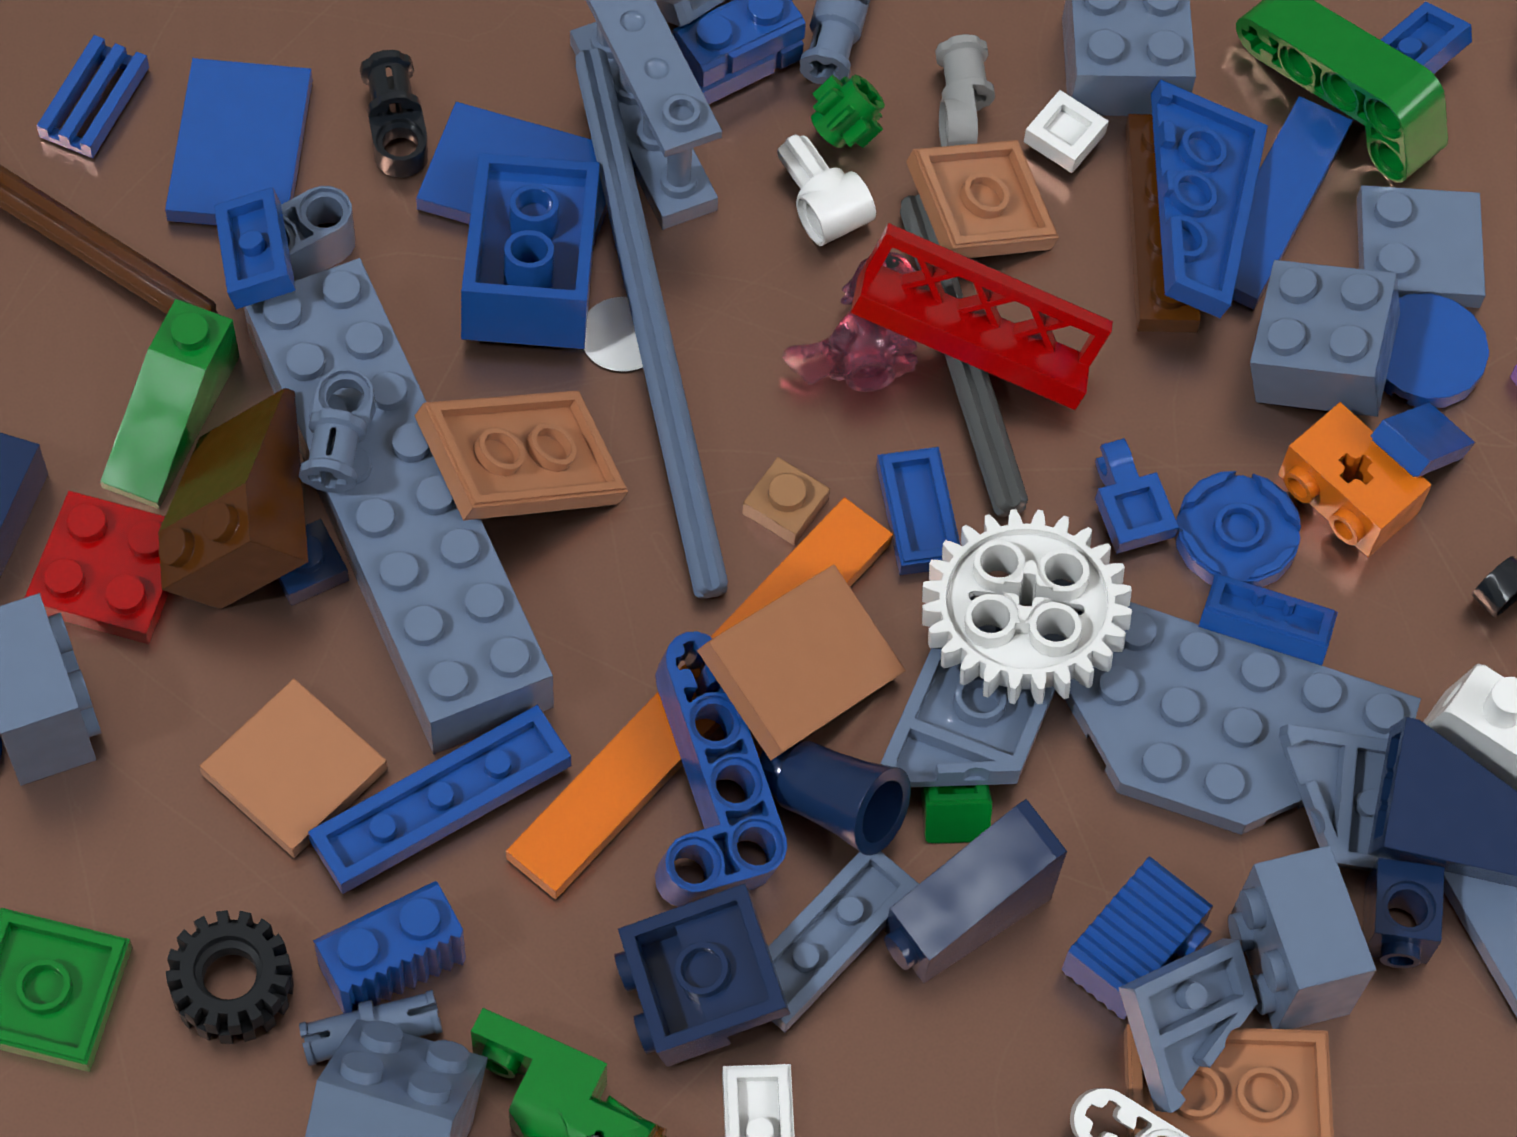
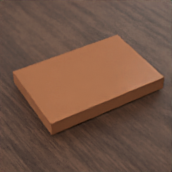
[414,390,628,521]
[697,564,906,761]
[1124,1024,1334,1137]

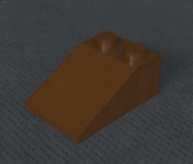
[158,388,309,609]

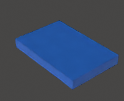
[165,58,313,225]
[416,102,607,247]

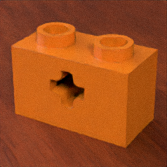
[1278,402,1432,558]

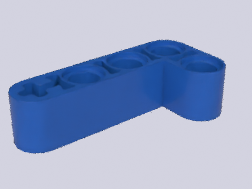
[655,631,787,907]

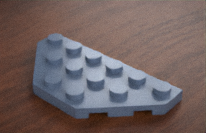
[1042,579,1421,835]

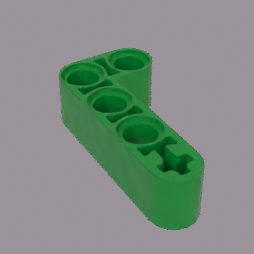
[1236,0,1448,183]

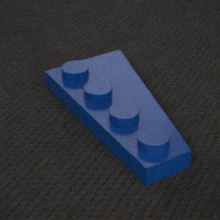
[1151,79,1268,318]

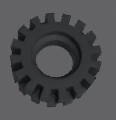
[166,910,294,1044]

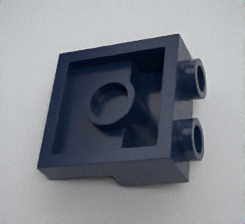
[614,883,790,1067]

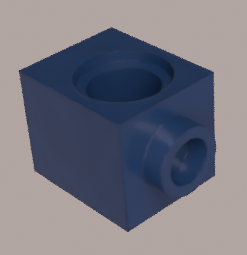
[1362,858,1445,968]

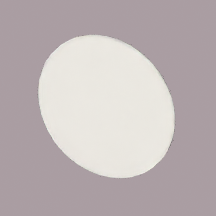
[584,297,643,372]

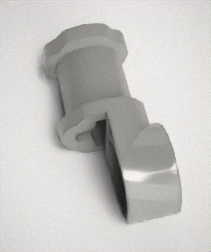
[935,34,995,147]

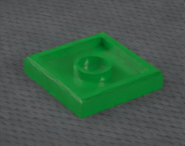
[0,908,133,1072]

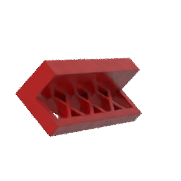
[850,223,1113,410]

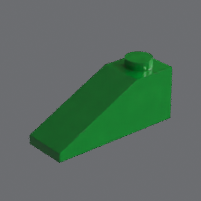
[100,299,240,509]

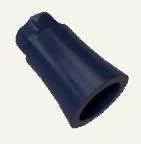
[759,741,911,856]

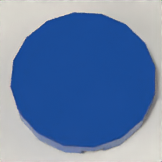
[1384,293,1489,408]
[1175,471,1301,587]

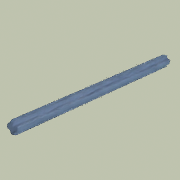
[575,48,728,599]

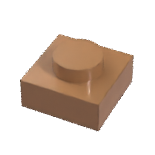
[742,457,830,546]

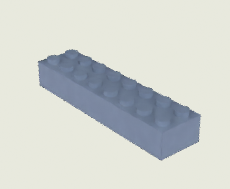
[244,258,554,754]

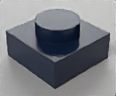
[277,519,349,606]

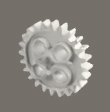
[922,509,1132,704]

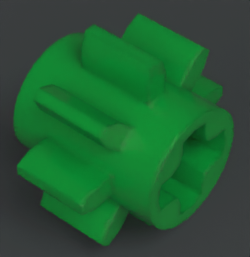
[811,75,885,148]

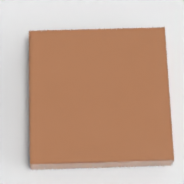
[906,140,1059,258]
[199,678,388,858]

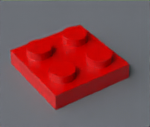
[24,490,169,644]

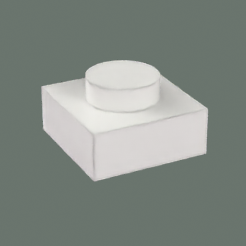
[1023,90,1109,173]

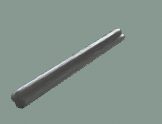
[900,194,1028,517]

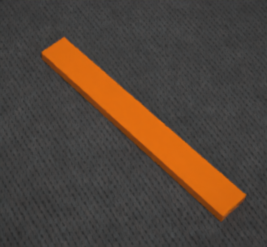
[506,497,893,900]

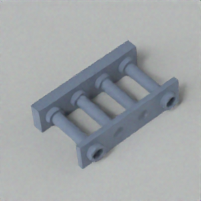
[570,0,722,230]

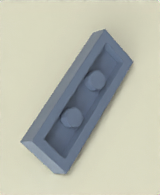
[768,851,919,1032]

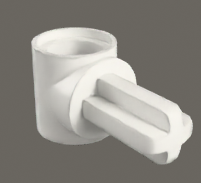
[777,134,876,246]

